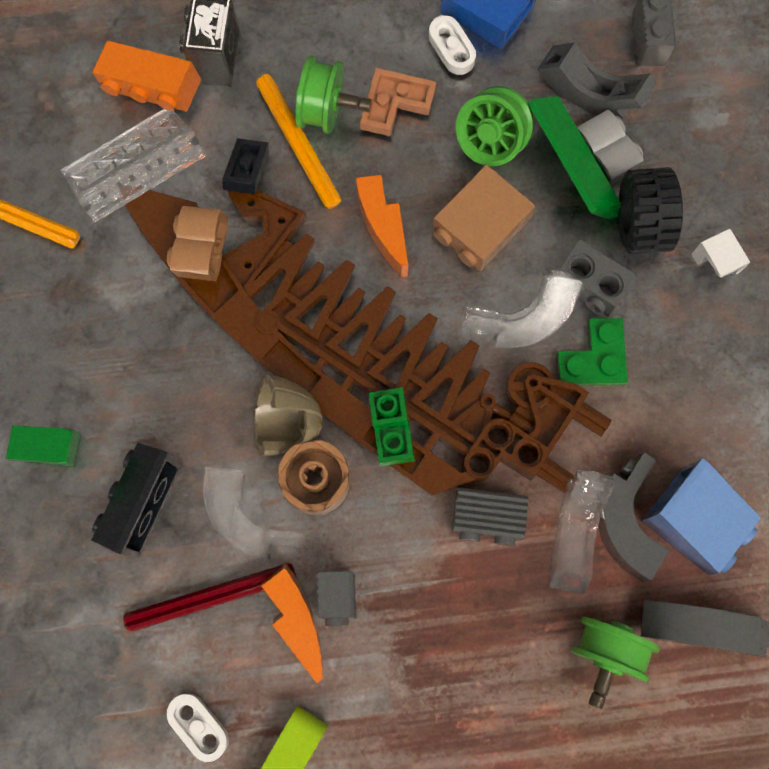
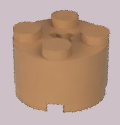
[278,440,350,515]

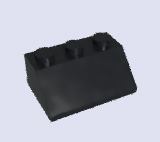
[91,442,182,559]

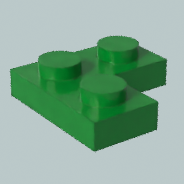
[556,318,628,386]

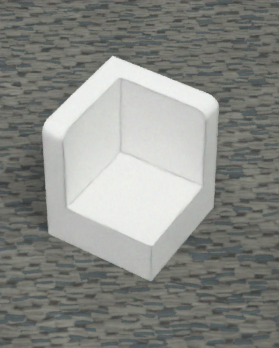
[691,229,750,277]

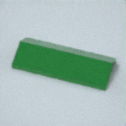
[528,96,621,220]

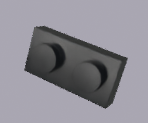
[222,138,269,194]

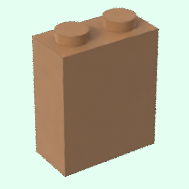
[432,164,536,272]

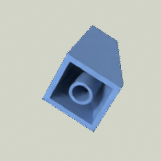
[641,458,761,575]

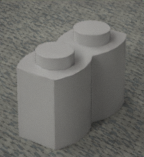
[577,110,644,186]

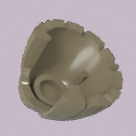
[253,374,323,456]

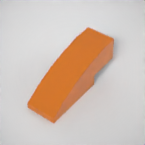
[356,175,408,277]
[261,563,323,683]

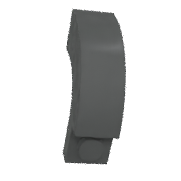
[537,42,657,119]
[597,452,670,582]
[641,600,769,658]

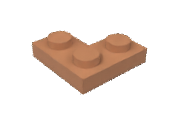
[360,68,437,136]

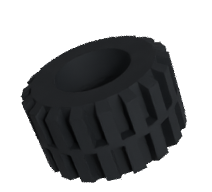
[618,167,683,254]

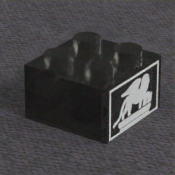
[179,0,240,87]

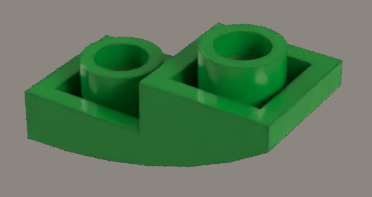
[369,387,415,467]

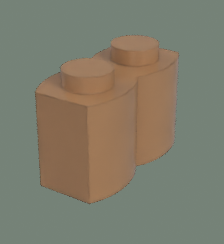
[167,206,228,281]

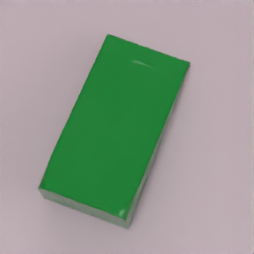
[6,425,80,467]

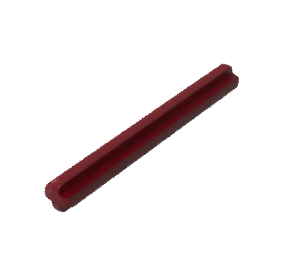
[123,563,296,632]

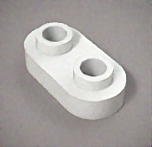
[429,16,476,75]
[167,693,229,762]

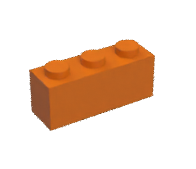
[92,40,201,112]

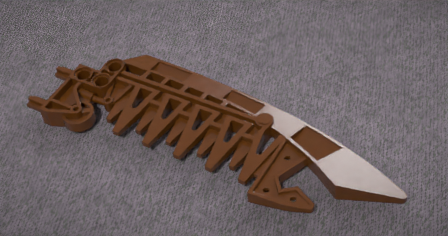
[116,183,612,496]

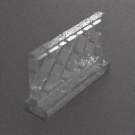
[61,109,206,223]

